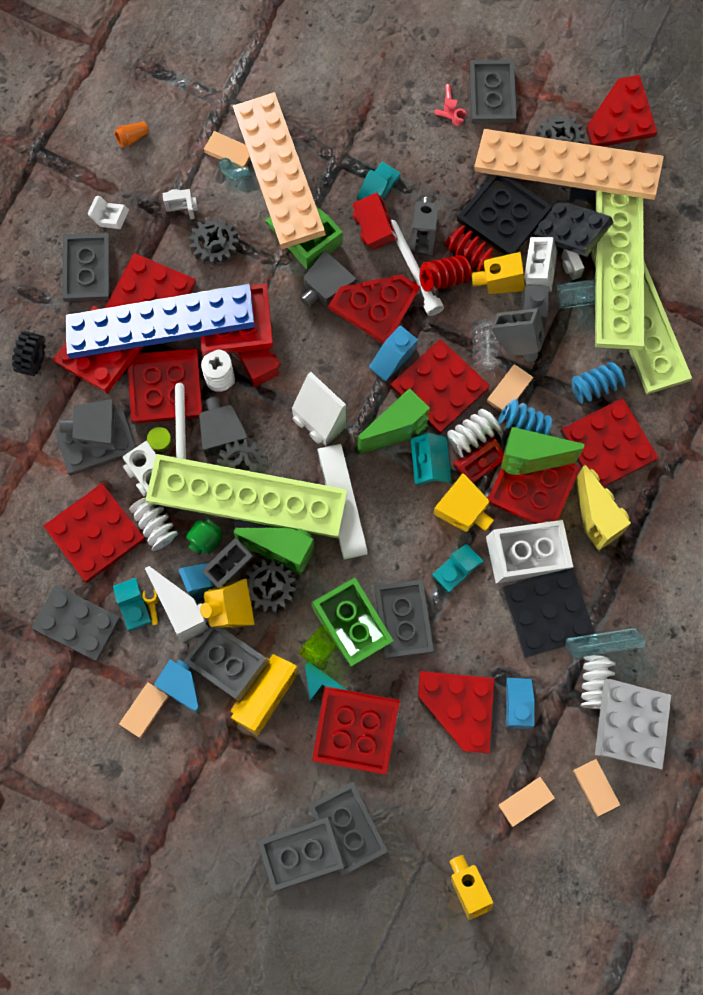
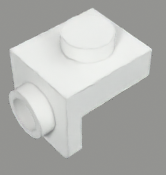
[162,189,198,220]
[88,196,129,229]
[561,249,584,280]

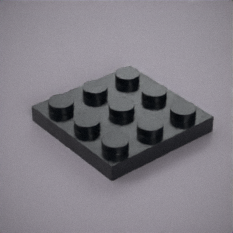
[456,174,552,255]
[502,568,596,658]

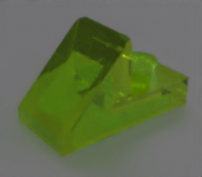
[298,625,337,669]

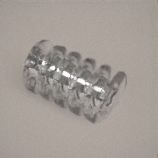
[472,320,502,372]

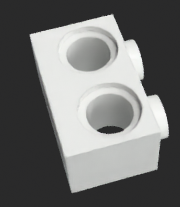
[524,237,557,292]
[123,441,156,496]

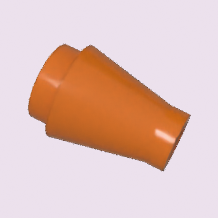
[114,121,149,147]

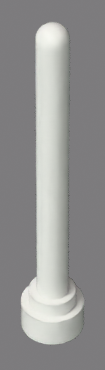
[391,220,444,316]
[175,383,186,459]

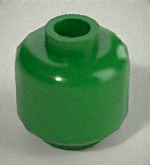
[186,518,222,555]

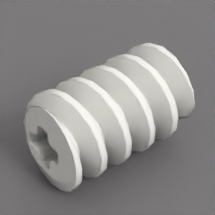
[201,349,235,392]
[447,409,501,457]
[129,497,178,551]
[581,655,616,709]

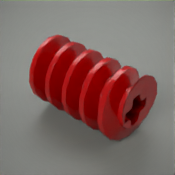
[444,225,494,272]
[419,255,472,292]

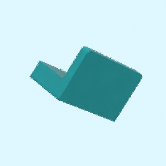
[411,433,451,486]

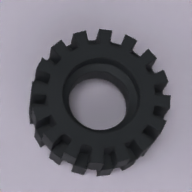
[12,331,46,376]

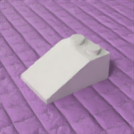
[292,372,346,447]
[486,520,573,584]
[145,566,208,642]

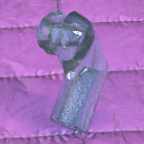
[219,158,251,180]

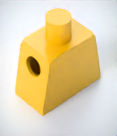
[472,252,525,294]
[433,474,494,532]
[200,579,255,628]
[449,855,493,921]

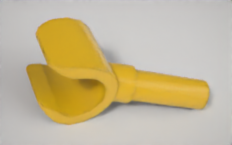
[142,589,159,625]

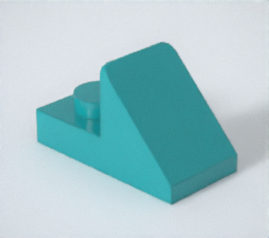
[357,162,401,200]
[432,544,483,594]
[113,578,152,632]
[305,662,347,703]

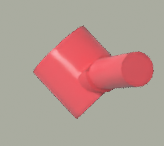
[443,84,457,113]
[435,108,467,126]

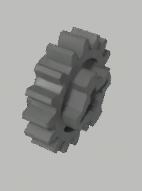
[536,113,585,144]
[189,217,239,266]
[217,439,269,474]
[246,560,296,614]

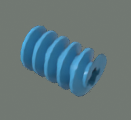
[572,362,626,404]
[498,399,552,435]

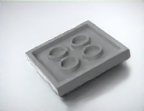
[595,679,671,770]

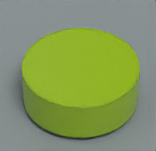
[147,427,172,452]

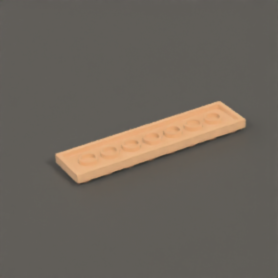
[233,92,326,249]
[474,129,664,200]

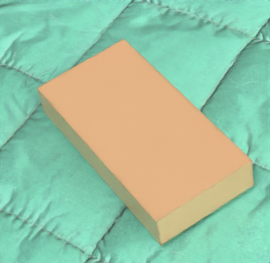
[204,131,250,170]
[487,364,533,412]
[119,682,169,739]
[573,759,620,817]
[498,777,555,827]

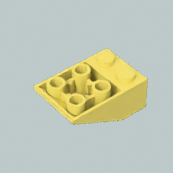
[575,465,631,551]

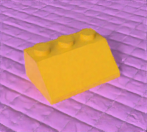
[231,654,299,736]

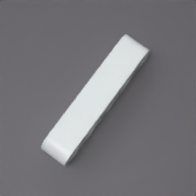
[317,443,367,560]

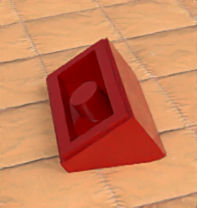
[453,437,504,483]

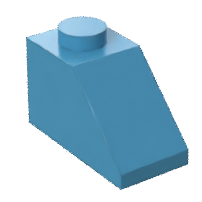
[369,325,418,382]
[178,563,217,601]
[154,659,201,714]
[506,678,534,729]

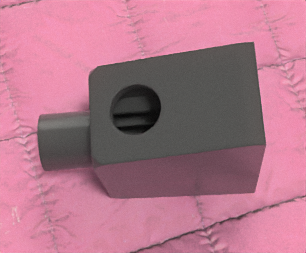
[410,197,438,256]
[300,250,356,308]
[521,285,549,329]
[491,308,545,362]
[199,397,249,457]
[59,399,116,450]
[202,538,255,589]

